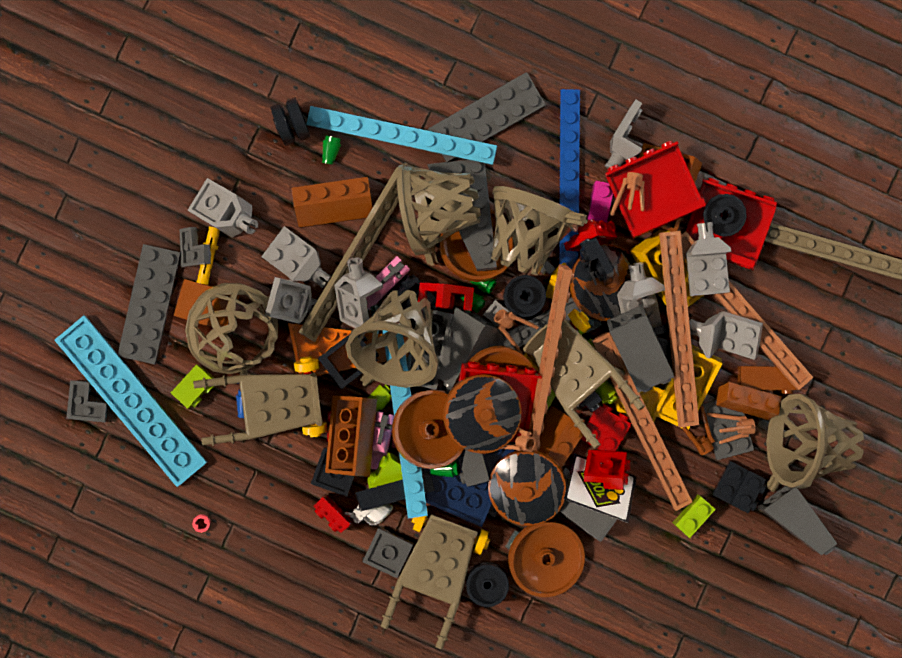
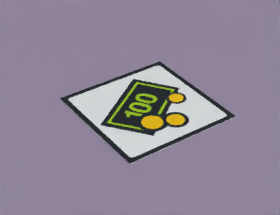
[564,453,637,523]

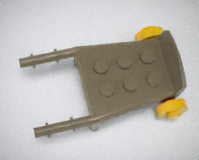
[523,309,645,449]
[193,357,328,446]
[381,509,490,650]

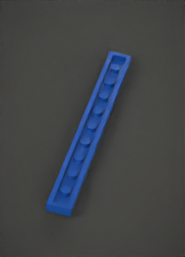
[559,89,580,270]

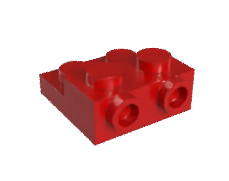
[564,219,617,252]
[581,404,632,452]
[584,450,631,490]
[314,494,353,533]

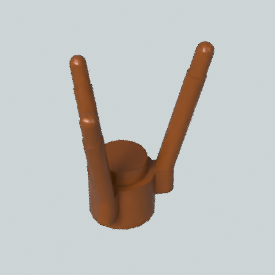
[682,405,715,455]

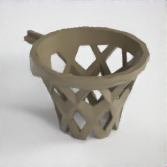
[397,163,481,266]
[491,186,588,276]
[185,283,278,374]
[345,290,439,388]
[766,394,864,492]

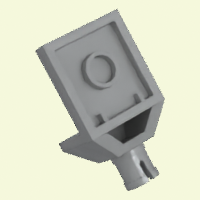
[605,99,642,169]
[187,178,258,238]
[685,222,731,296]
[261,226,332,289]
[334,257,383,328]
[617,262,665,328]
[265,277,317,324]
[689,311,763,360]

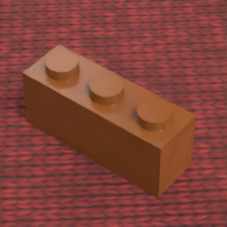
[738,366,796,394]
[716,382,781,420]

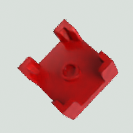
[418,283,474,311]

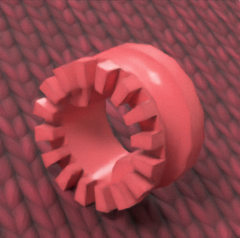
[192,514,210,533]

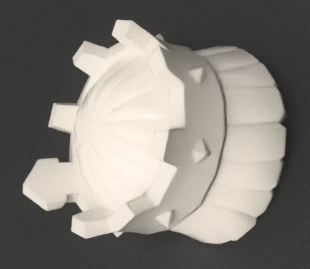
[344,504,393,526]

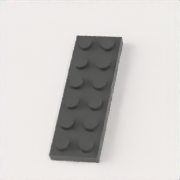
[427,72,546,162]
[118,244,181,365]

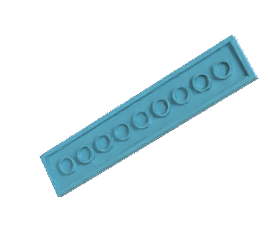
[55,315,207,487]

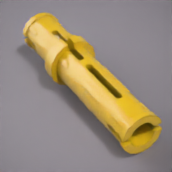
[196,226,220,285]

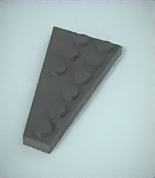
[427,160,497,271]

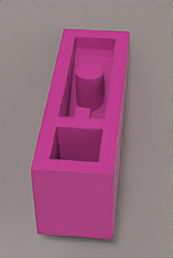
[587,181,613,222]

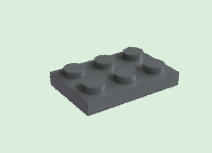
[702,400,754,460]

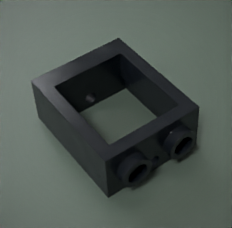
[318,334,379,389]

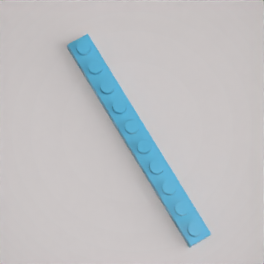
[306,106,497,165]
[382,330,428,519]

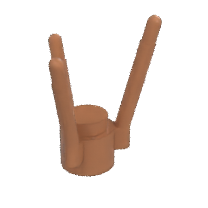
[610,172,645,216]
[494,309,539,353]
[707,413,755,444]
[501,427,536,452]

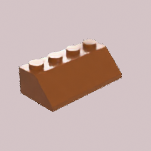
[291,177,373,228]
[325,395,377,477]
[539,405,583,468]

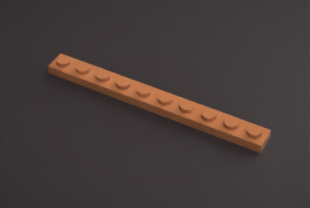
[659,231,699,427]
[681,231,813,390]
[529,264,573,451]
[591,332,693,511]

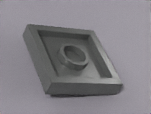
[363,527,414,578]

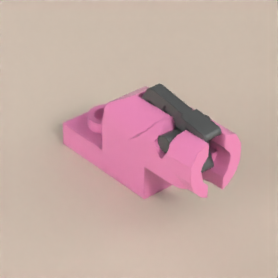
[366,256,410,310]
[371,411,394,469]

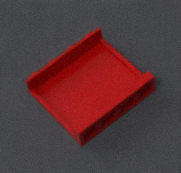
[605,141,706,239]
[686,178,778,271]
[459,361,542,442]

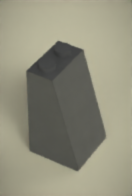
[607,305,674,393]
[438,308,503,389]
[559,466,617,542]
[757,486,837,555]

